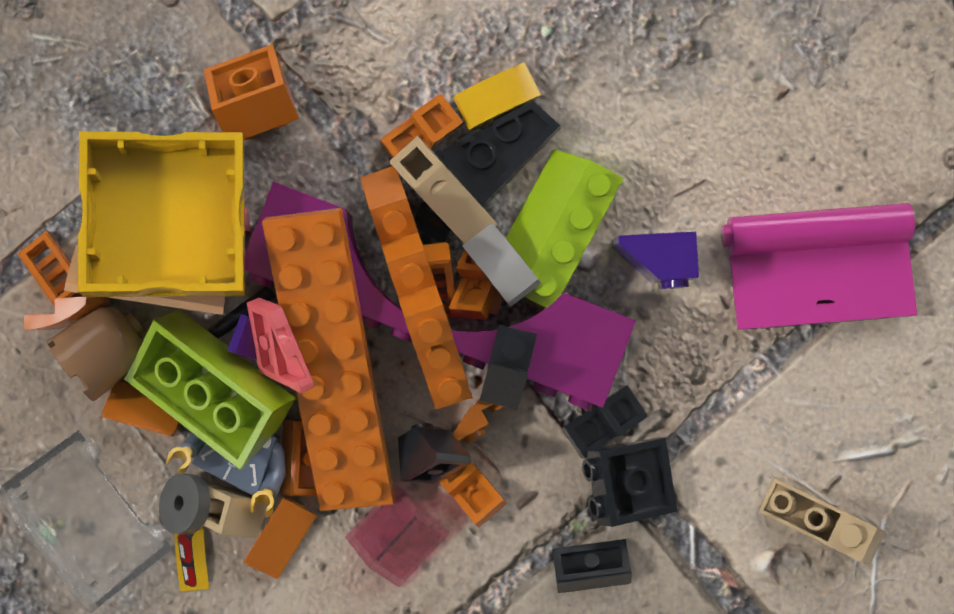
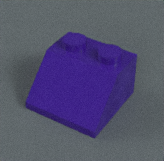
[611,231,699,289]

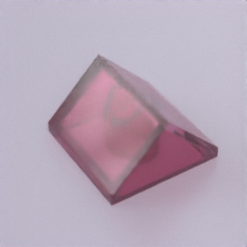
[345,482,450,588]

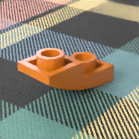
[453,398,504,444]

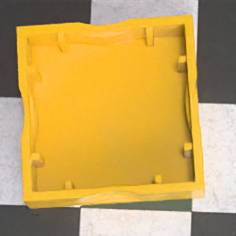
[78,131,245,297]

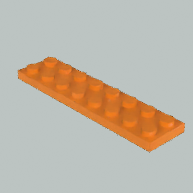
[262,208,396,511]

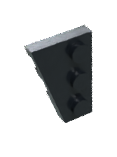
[434,101,561,208]

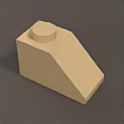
[204,481,267,538]

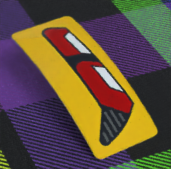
[174,525,209,592]

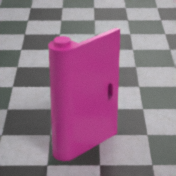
[721,203,917,330]

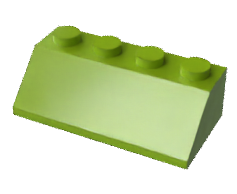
[506,149,624,311]
[124,310,296,470]

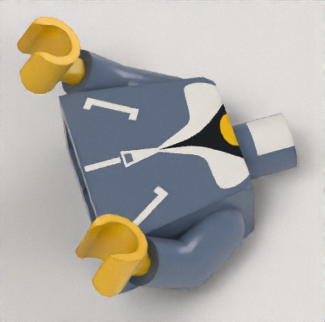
[166,433,286,517]

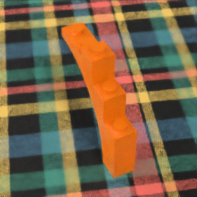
[360,166,473,410]

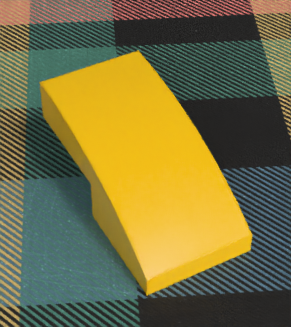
[453,62,541,130]

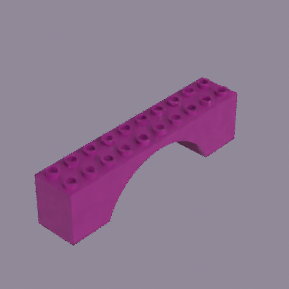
[245,181,636,411]

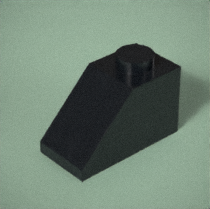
[398,423,471,484]

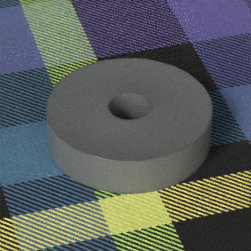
[159,473,210,535]

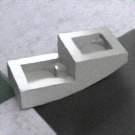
[462,223,541,307]

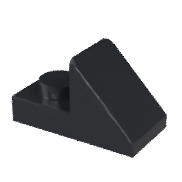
[480,324,537,410]

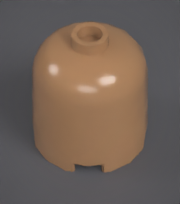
[46,305,145,401]

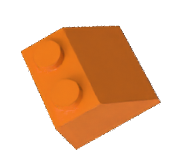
[203,44,299,141]

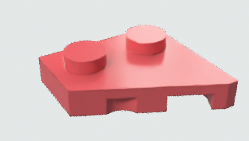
[247,298,314,393]

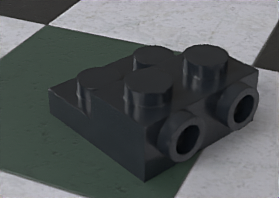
[582,437,677,527]

